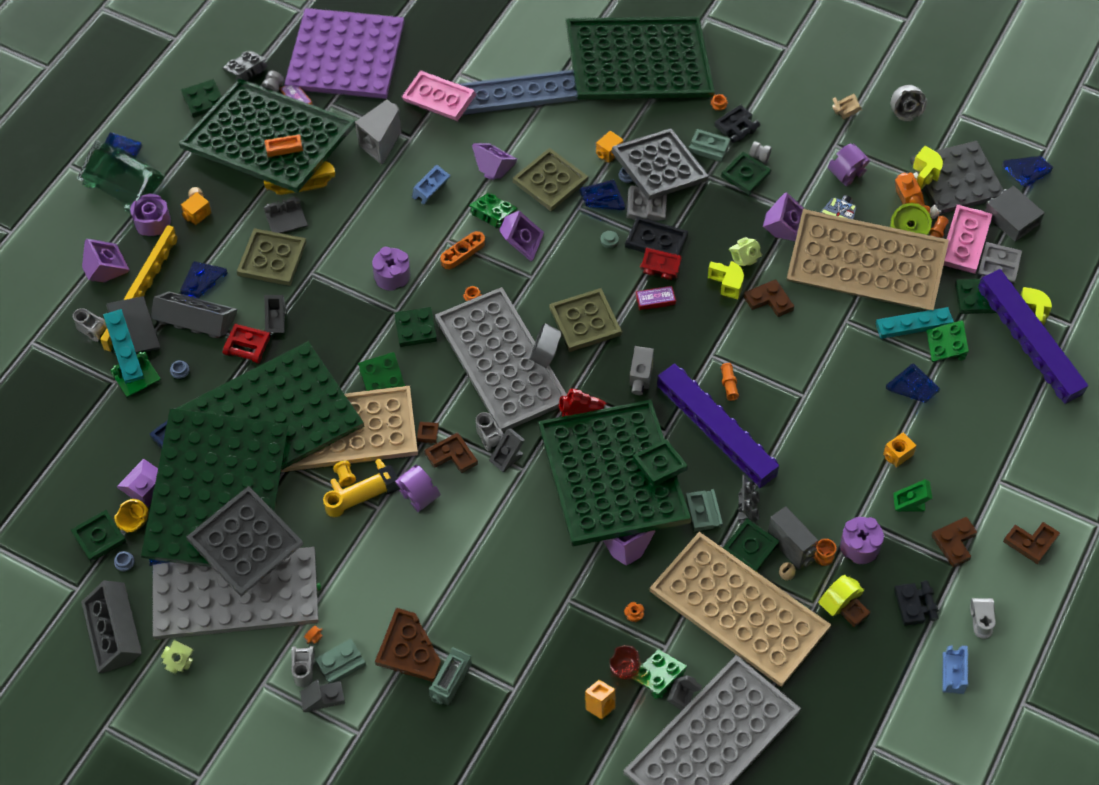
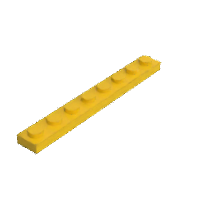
[100,225,177,352]

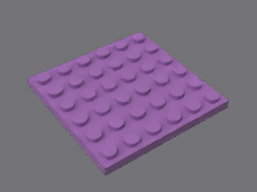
[284,8,404,99]

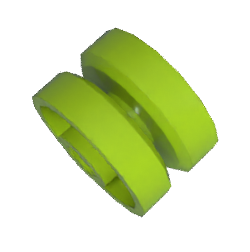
[890,203,932,235]

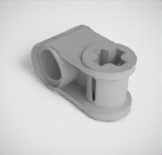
[73,308,107,342]
[476,412,504,451]
[970,598,995,639]
[291,646,315,687]

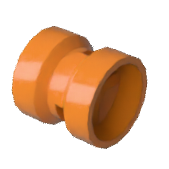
[814,539,836,566]

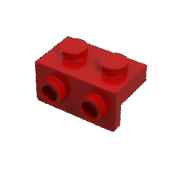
[640,248,682,280]

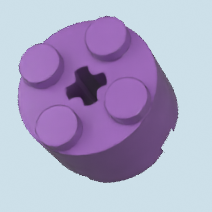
[828,143,870,186]
[130,194,171,236]
[372,247,410,290]
[395,464,441,512]
[840,517,884,564]

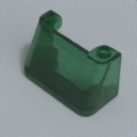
[77,140,166,213]

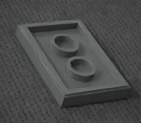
[106,296,160,354]

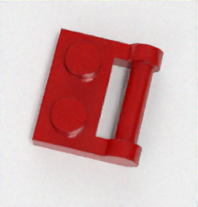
[223,324,271,364]

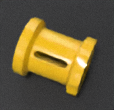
[333,460,356,487]

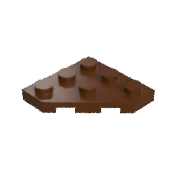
[375,608,441,682]

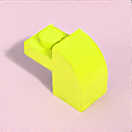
[913,146,943,189]
[708,261,744,300]
[1021,287,1052,325]
[818,575,865,616]

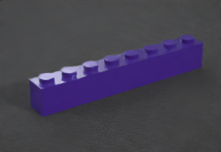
[978,269,1089,404]
[657,363,779,488]

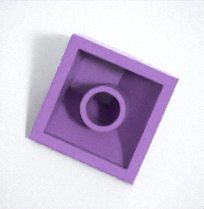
[472,143,517,180]
[763,192,804,241]
[500,211,544,261]
[82,239,130,282]
[117,459,158,507]
[603,530,655,565]

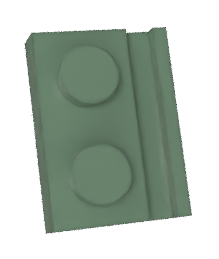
[688,129,730,162]
[685,489,723,532]
[315,639,366,684]

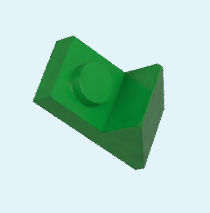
[893,479,932,512]

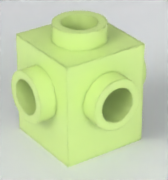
[729,237,762,266]
[161,640,194,674]

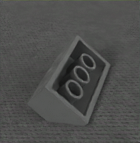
[151,291,237,338]
[81,580,142,673]

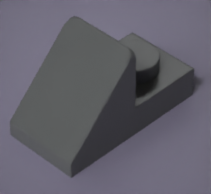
[264,295,286,333]
[489,428,525,472]
[300,680,345,712]

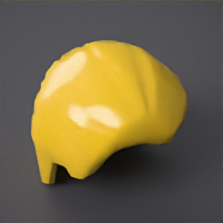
[114,499,149,533]

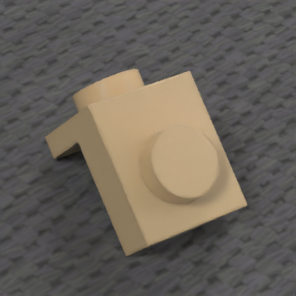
[832,94,862,120]

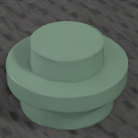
[600,231,619,248]

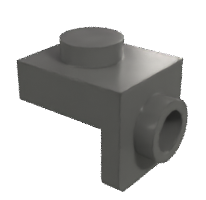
[667,676,702,711]

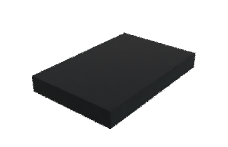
[625,216,688,255]

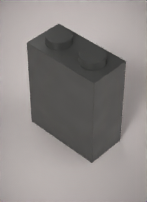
[985,186,1044,241]
[768,506,818,570]

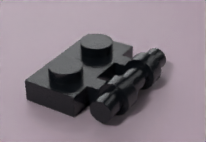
[714,105,760,144]
[894,581,939,626]

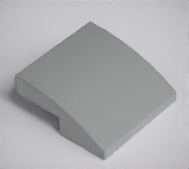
[627,185,667,221]
[978,242,1022,283]

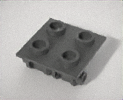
[222,51,267,81]
[263,196,308,233]
[738,475,760,526]

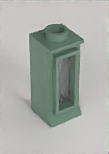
[429,647,472,706]

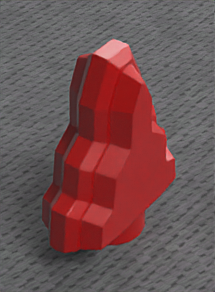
[559,388,606,417]

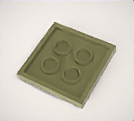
[512,148,588,211]
[237,228,307,286]
[549,288,622,352]

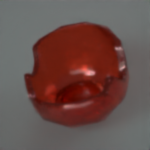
[609,645,641,679]

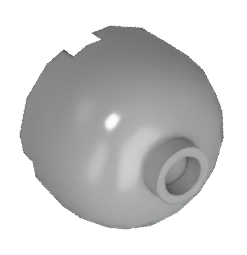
[890,85,927,121]

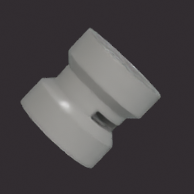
[261,71,284,92]
[749,142,772,164]

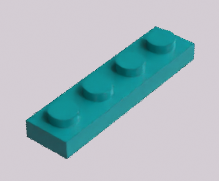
[875,307,954,339]
[103,309,144,384]

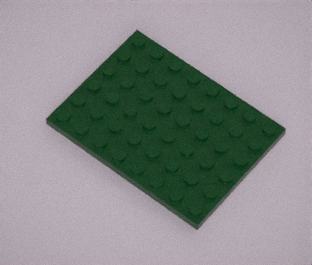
[566,17,715,100]
[179,79,355,193]
[175,341,365,470]
[538,400,691,547]
[141,408,288,567]

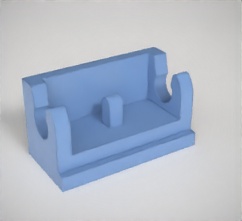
[412,165,450,204]
[943,645,968,694]

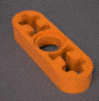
[440,231,485,269]

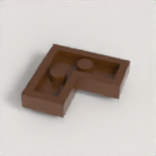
[743,279,794,317]
[424,432,478,474]
[931,516,977,568]
[1003,522,1060,564]

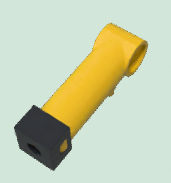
[323,459,400,517]

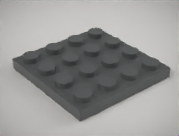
[611,128,709,200]
[910,141,1003,215]
[186,486,303,597]

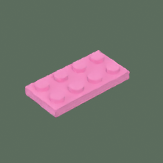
[402,71,476,121]
[944,205,993,274]

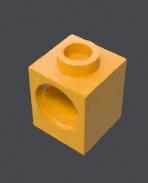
[596,131,623,163]
[181,192,212,225]
[883,432,917,468]
[585,680,615,719]

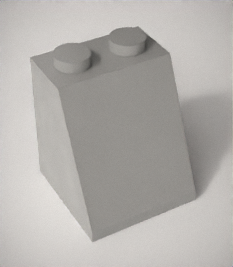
[355,100,401,164]

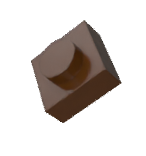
[417,422,439,444]
[840,598,870,628]

